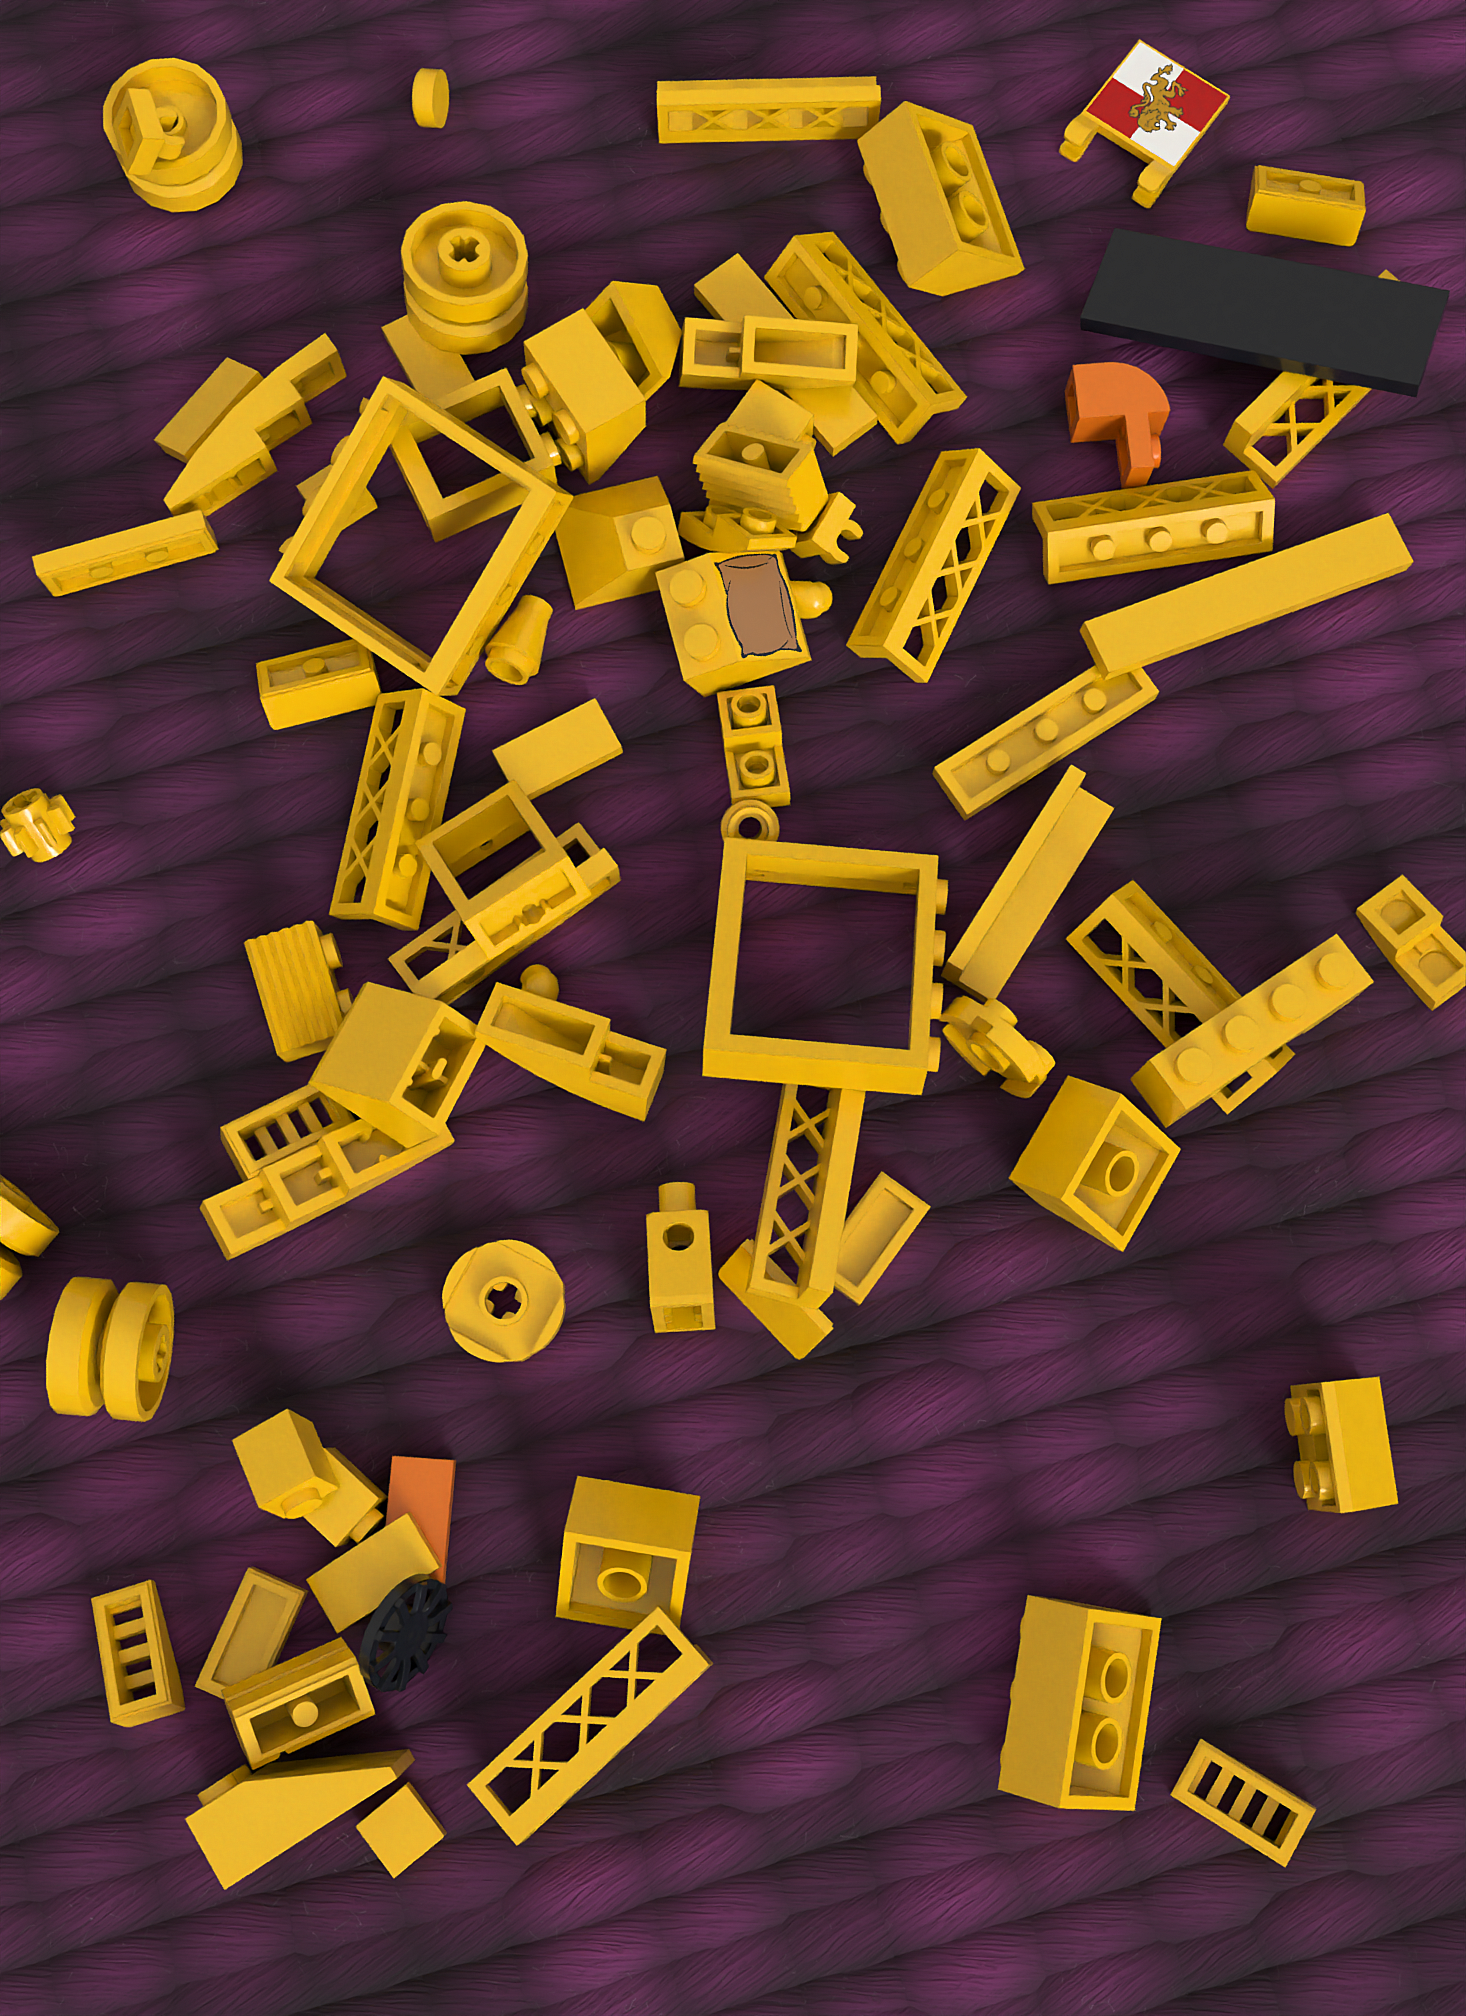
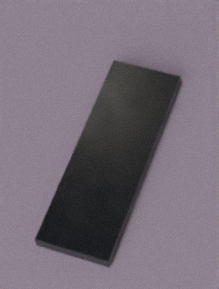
[1080,228,1450,398]

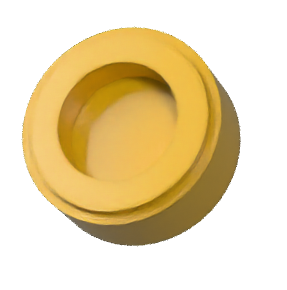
[412,68,449,128]

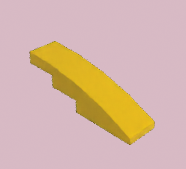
[163,333,347,517]
[200,1118,455,1261]

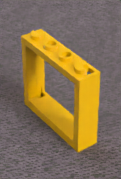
[269,376,574,696]
[702,837,948,1095]

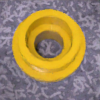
[720,799,779,841]

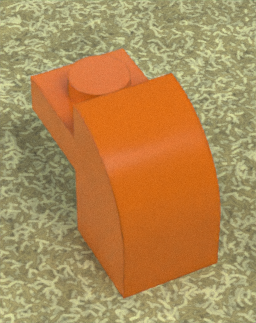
[1065,362,1170,489]

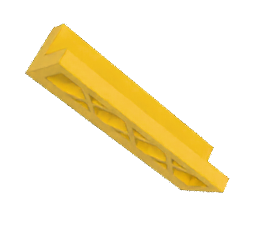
[657,76,881,143]
[764,231,967,445]
[1223,269,1399,489]
[846,448,1021,683]
[1032,470,1275,585]
[329,688,466,931]
[941,765,1114,1003]
[388,822,621,1005]
[1066,880,1295,1115]
[745,1083,866,1310]
[467,1606,713,1846]

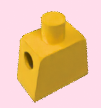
[646,1182,715,1333]

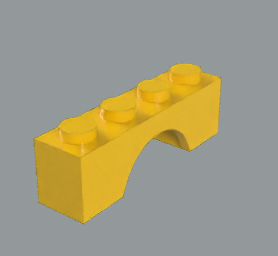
[1130,934,1374,1128]

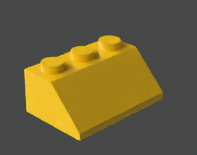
[857,101,1025,296]
[998,1595,1162,1811]

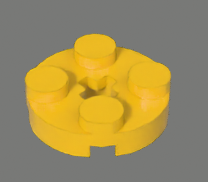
[939,996,1055,1098]
[442,1239,566,1363]

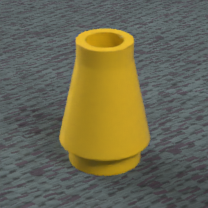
[485,595,553,685]

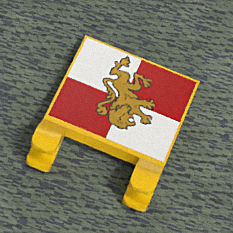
[1059,39,1230,208]

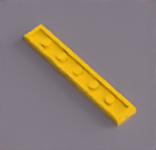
[1080,513,1414,681]

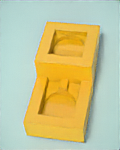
[1356,874,1466,1011]
[306,1512,442,1634]

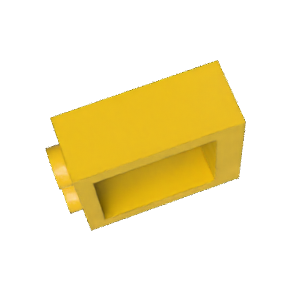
[389,368,562,543]
[414,779,592,961]

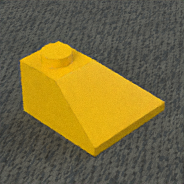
[585,281,682,401]
[555,476,685,610]

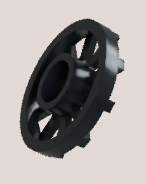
[359,1574,452,1692]

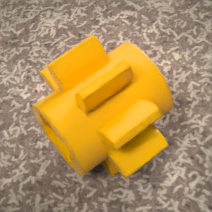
[0,788,76,862]

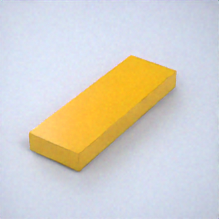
[32,509,219,597]

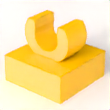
[112,88,185,175]
[790,492,863,565]

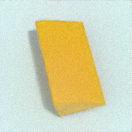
[1246,165,1366,247]
[256,639,382,730]
[718,1239,834,1360]

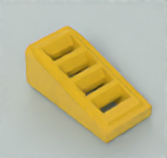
[220,1084,355,1182]
[91,1580,186,1727]
[1170,1739,1316,1867]

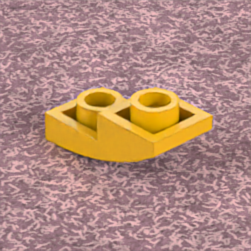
[677,505,797,553]
[717,685,790,807]

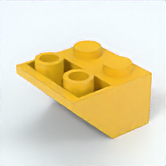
[521,308,646,485]
[308,982,486,1148]
[1285,1377,1398,1513]

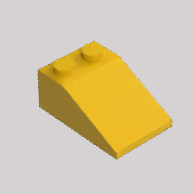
[185,1749,415,1890]

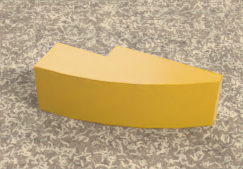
[679,315,858,390]
[475,982,667,1121]

